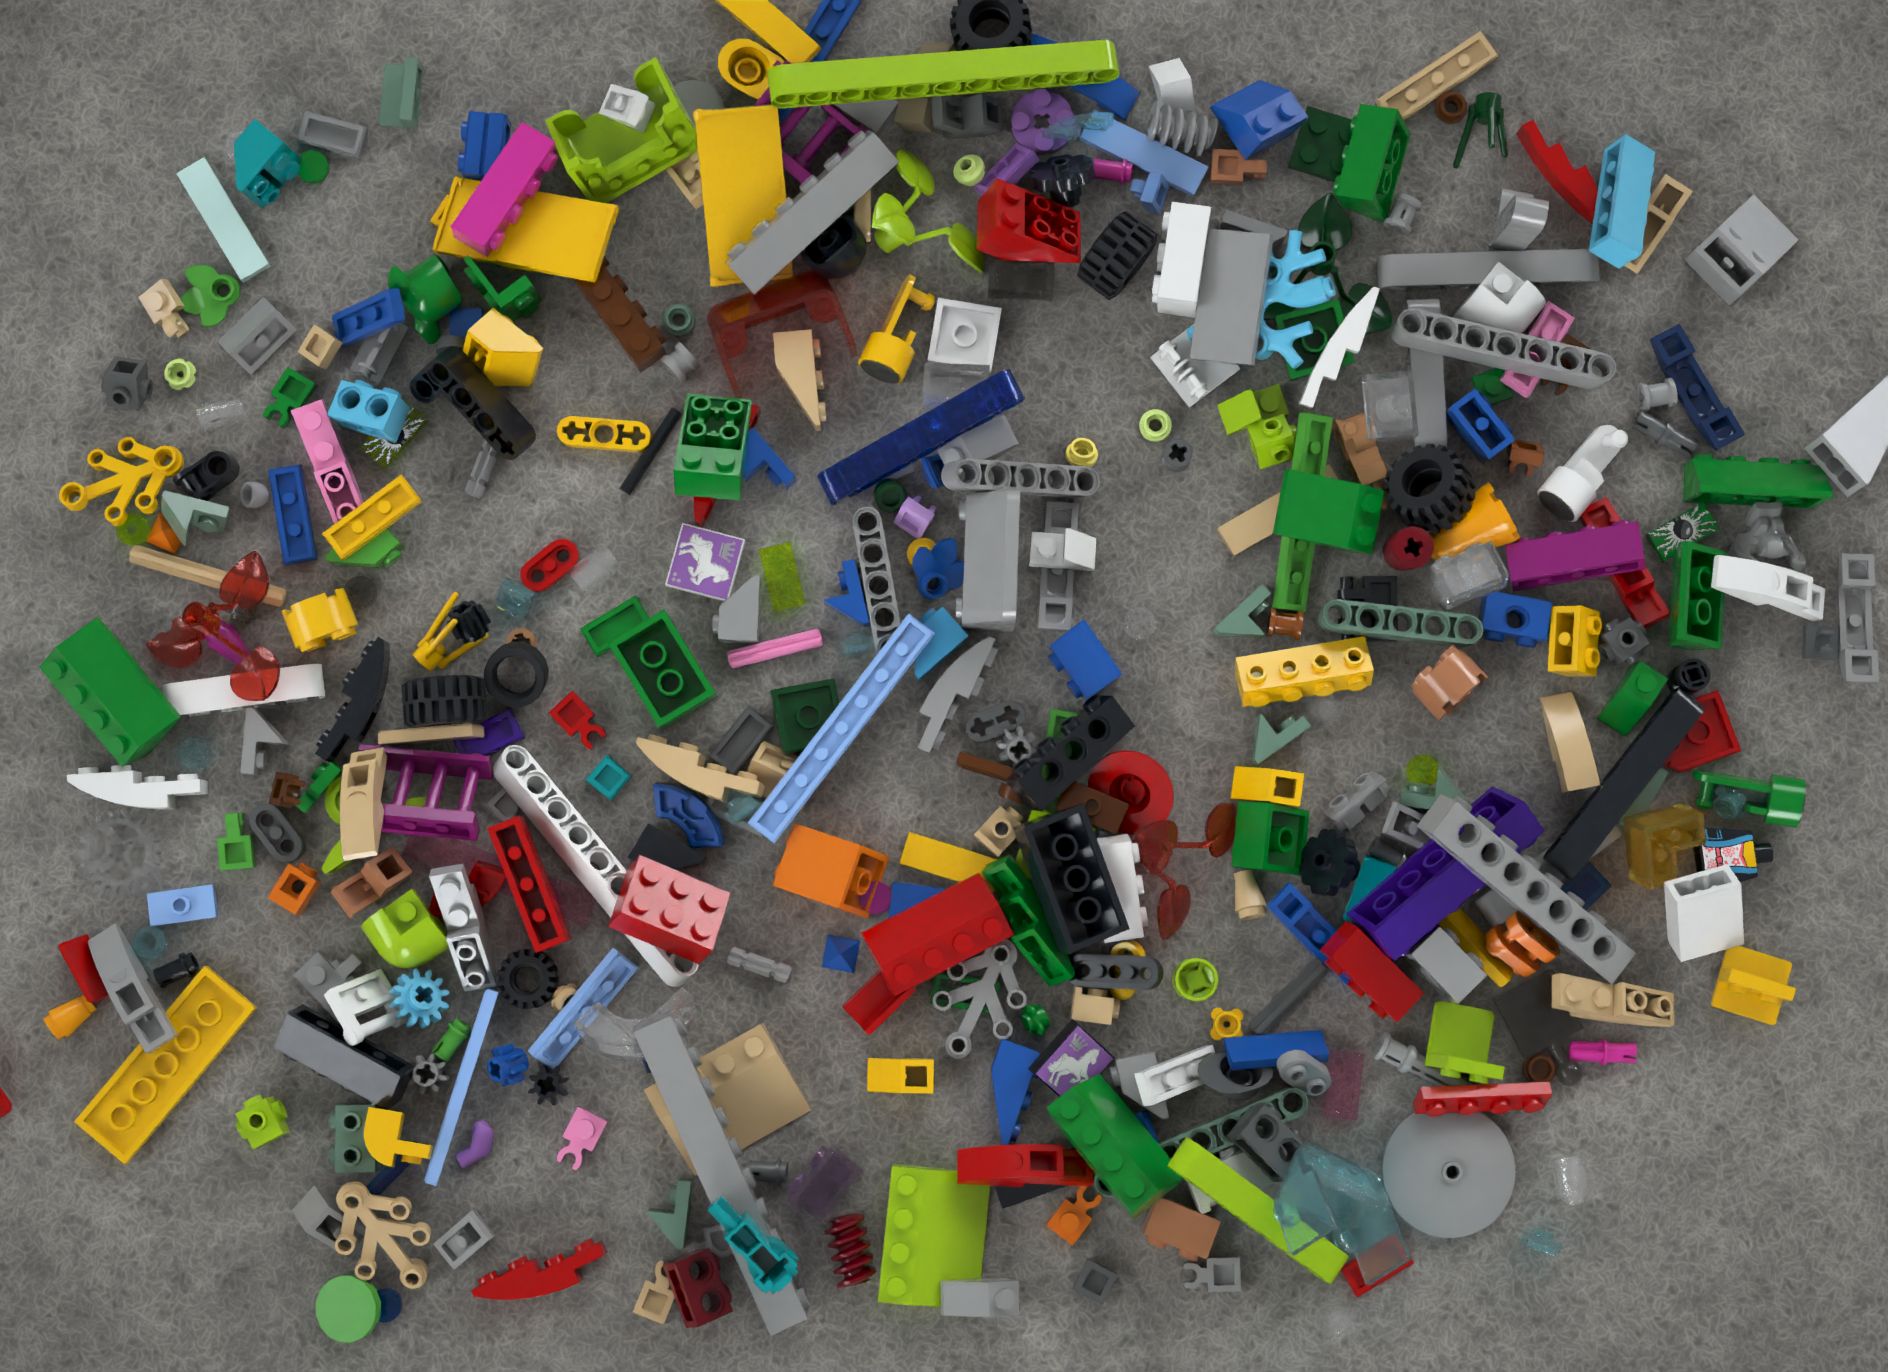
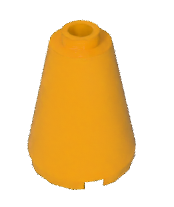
[1429,482,1521,563]

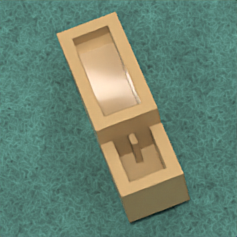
[1624,174,1693,274]
[1540,692,1600,793]

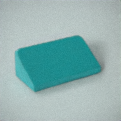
[1343,855,1396,922]

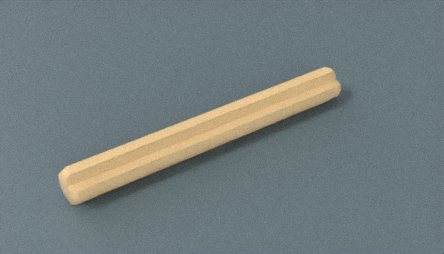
[129,545,287,607]

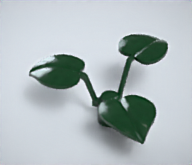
[1264,193,1392,335]

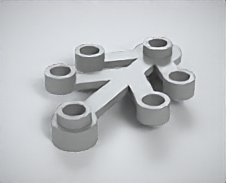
[933,939,1027,1059]

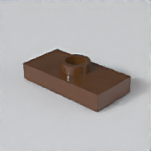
[1055,781,1130,835]

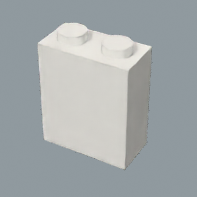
[1664,864,1744,962]

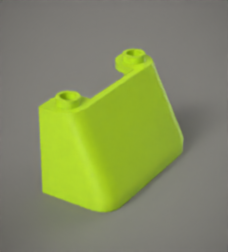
[545,57,698,203]

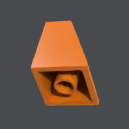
[773,823,890,919]

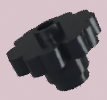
[1029,154,1095,208]
[1299,829,1360,897]

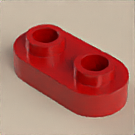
[520,539,580,593]

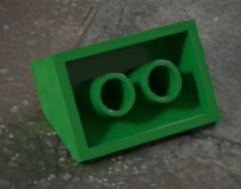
[1333,104,1411,223]
[1668,541,1727,651]

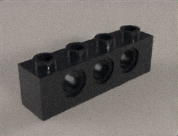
[1006,695,1135,811]

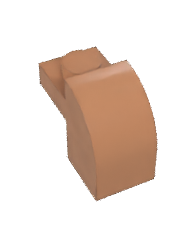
[331,846,413,919]

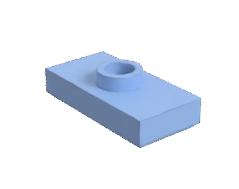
[147,884,219,927]

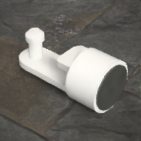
[1537,425,1628,522]

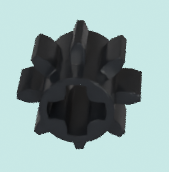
[528,1065,570,1106]

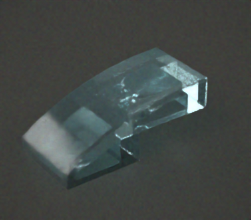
[1042,112,1113,141]

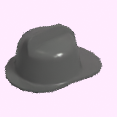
[1198,1052,1273,1101]

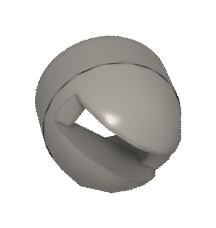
[240,482,269,508]

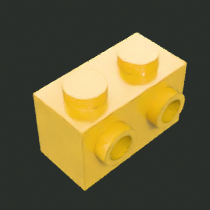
[1548,605,1602,677]

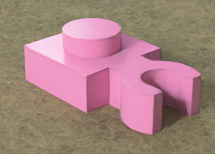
[557,1106,608,1170]

